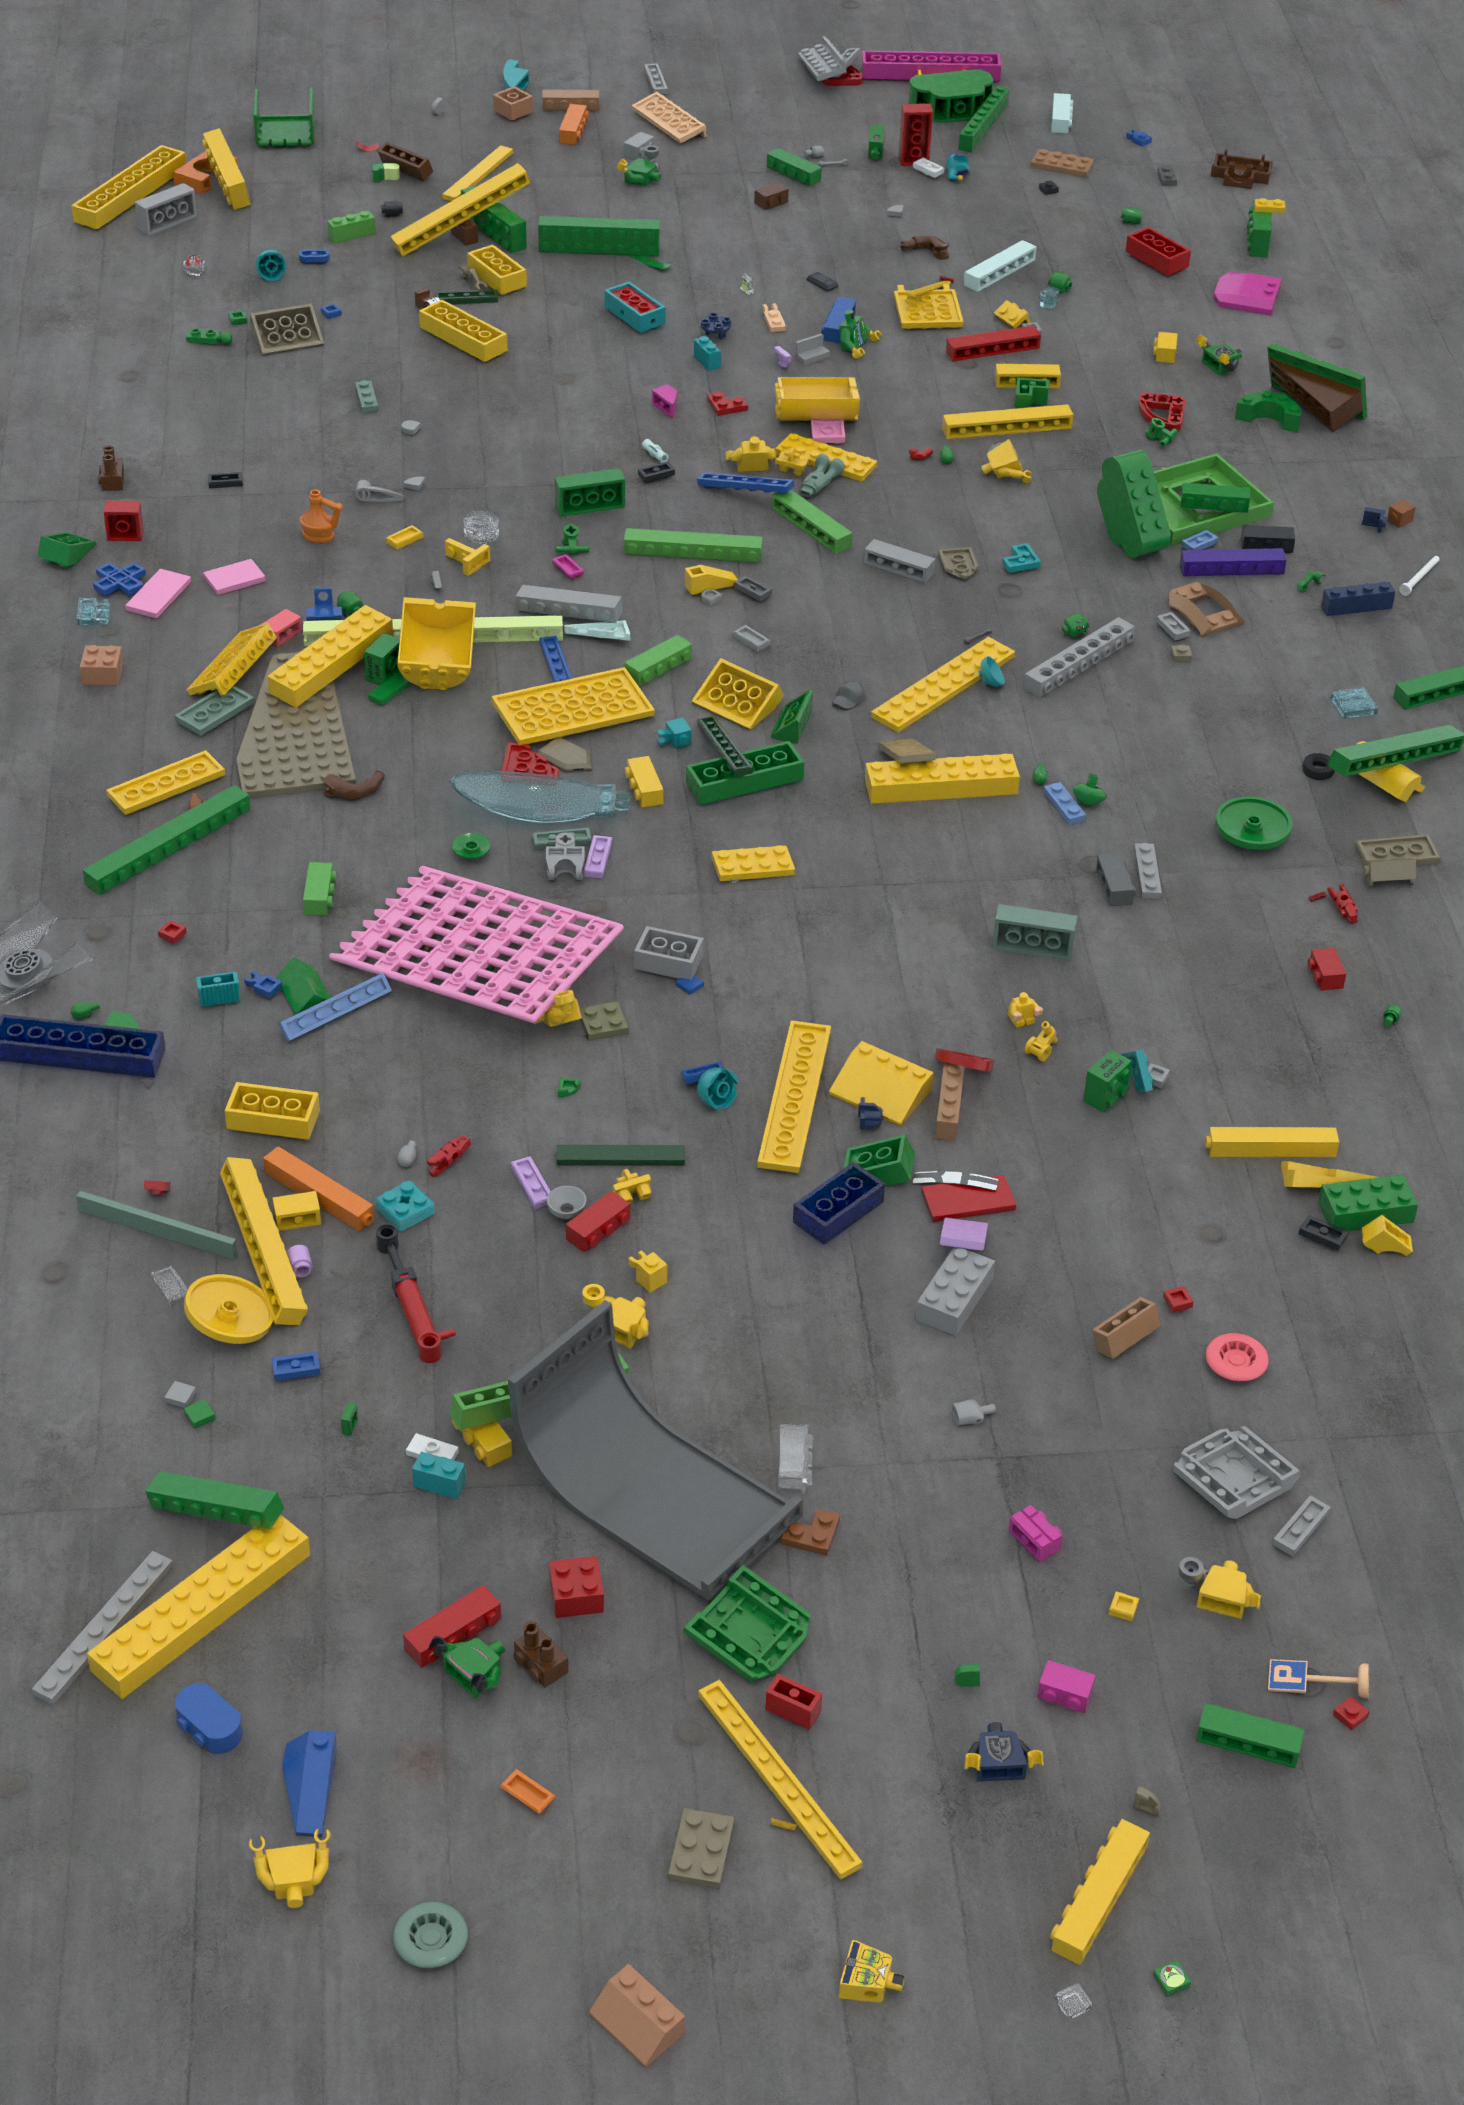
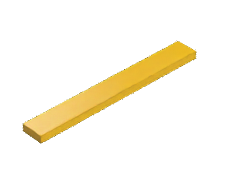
[442,145,513,201]

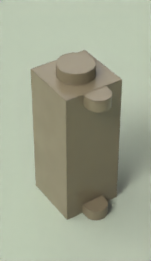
[1363,858,1416,886]

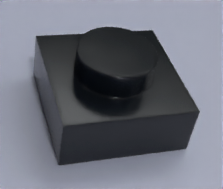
[1039,181,1059,195]

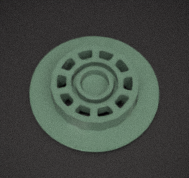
[393,1902,468,1968]

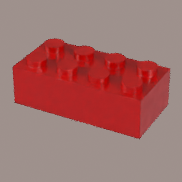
[898,104,933,166]
[1125,227,1191,276]

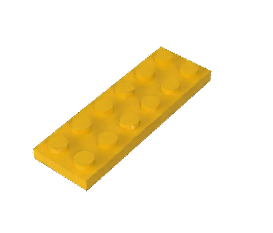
[775,433,878,482]
[106,750,225,815]

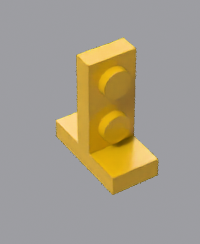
[445,538,490,576]

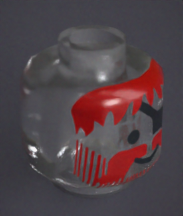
[183,255,207,276]

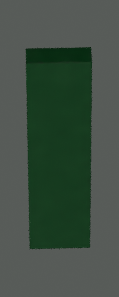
[435,289,498,304]

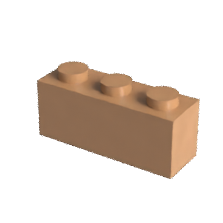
[1092,1297,1161,1359]

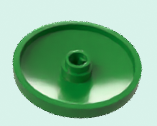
[1215,796,1292,850]

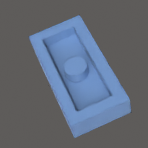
[1181,530,1218,550]

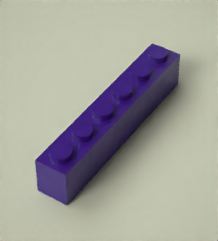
[1179,548,1287,576]

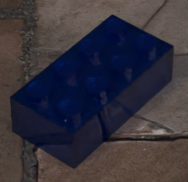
[793,1162,885,1245]

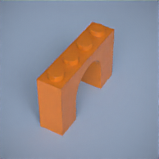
[173,151,238,194]

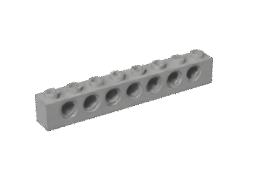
[1023,617,1135,698]

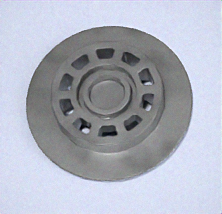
[0,949,52,988]

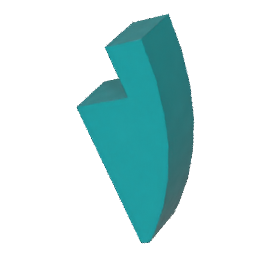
[503,60,530,90]

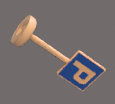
[1268,1659,1369,1699]

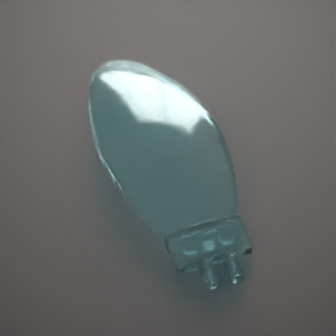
[449,771,631,823]

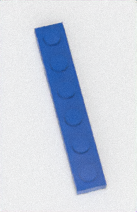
[697,472,794,494]

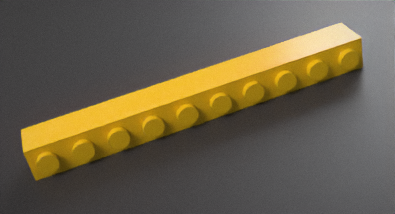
[390,163,530,257]
[220,1157,308,1326]

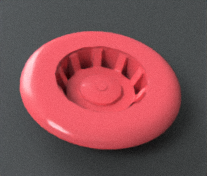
[1205,1333,1269,1381]

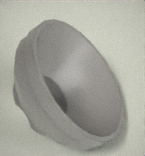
[547,1186,587,1220]

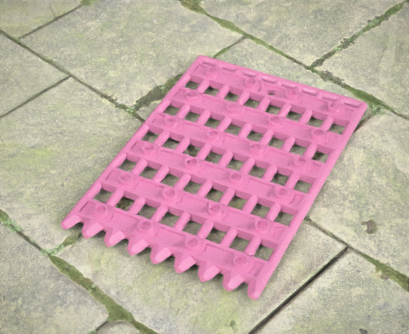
[329,866,624,1023]

